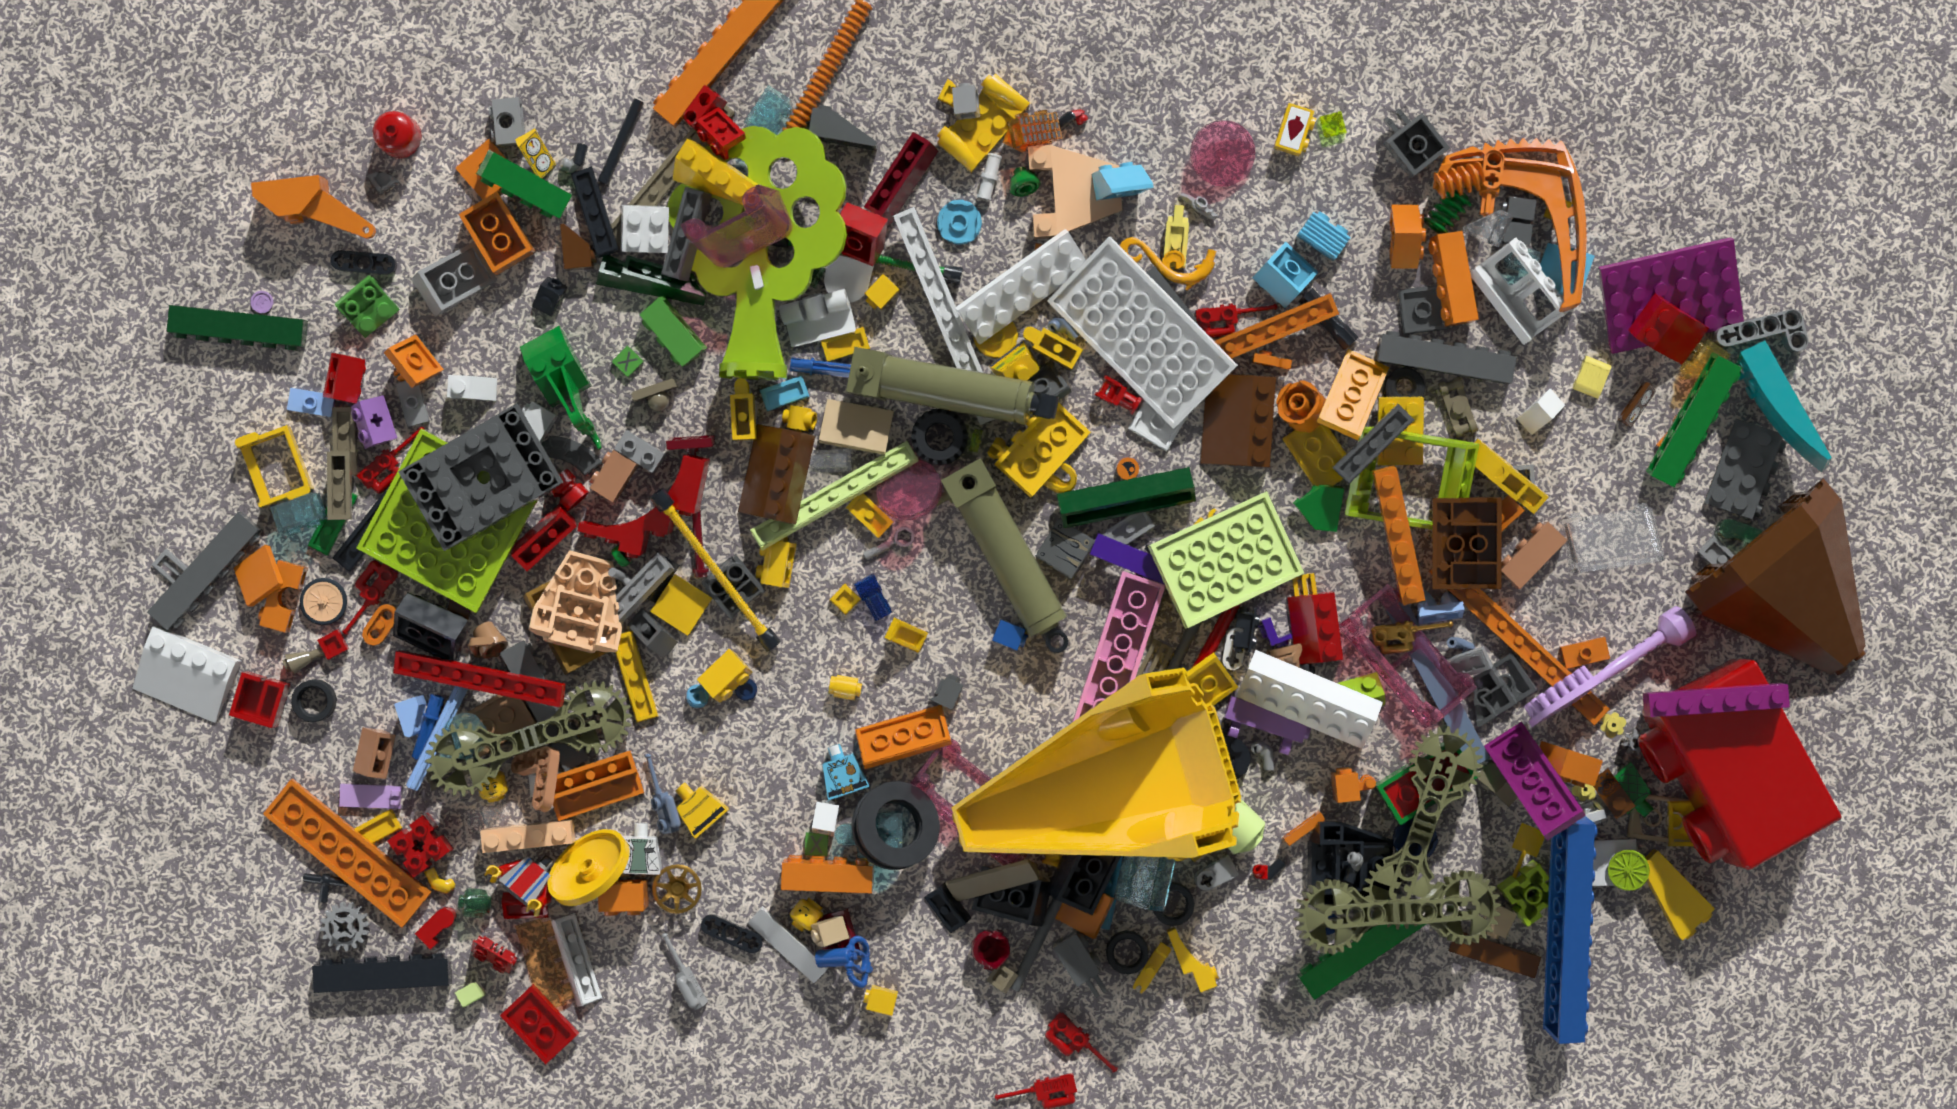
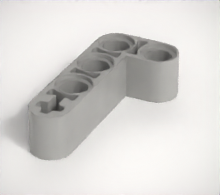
[1712,309,1809,353]

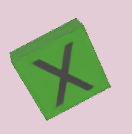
[612,345,644,377]
[805,832,828,856]

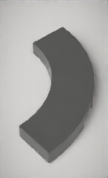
[542,436,602,476]

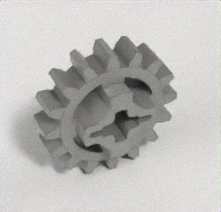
[320,901,370,951]

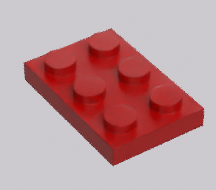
[500,984,579,1064]

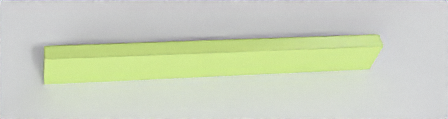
[750,441,919,550]

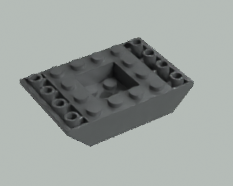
[398,403,563,551]

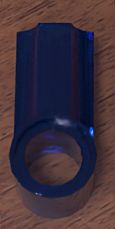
[853,573,892,621]

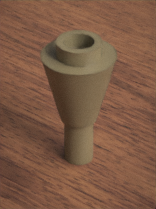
[282,647,325,675]

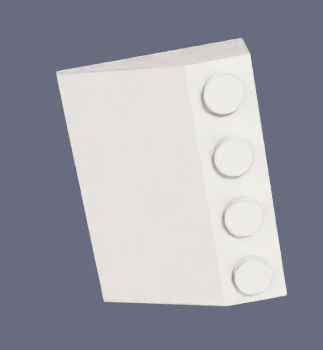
[133,626,242,723]

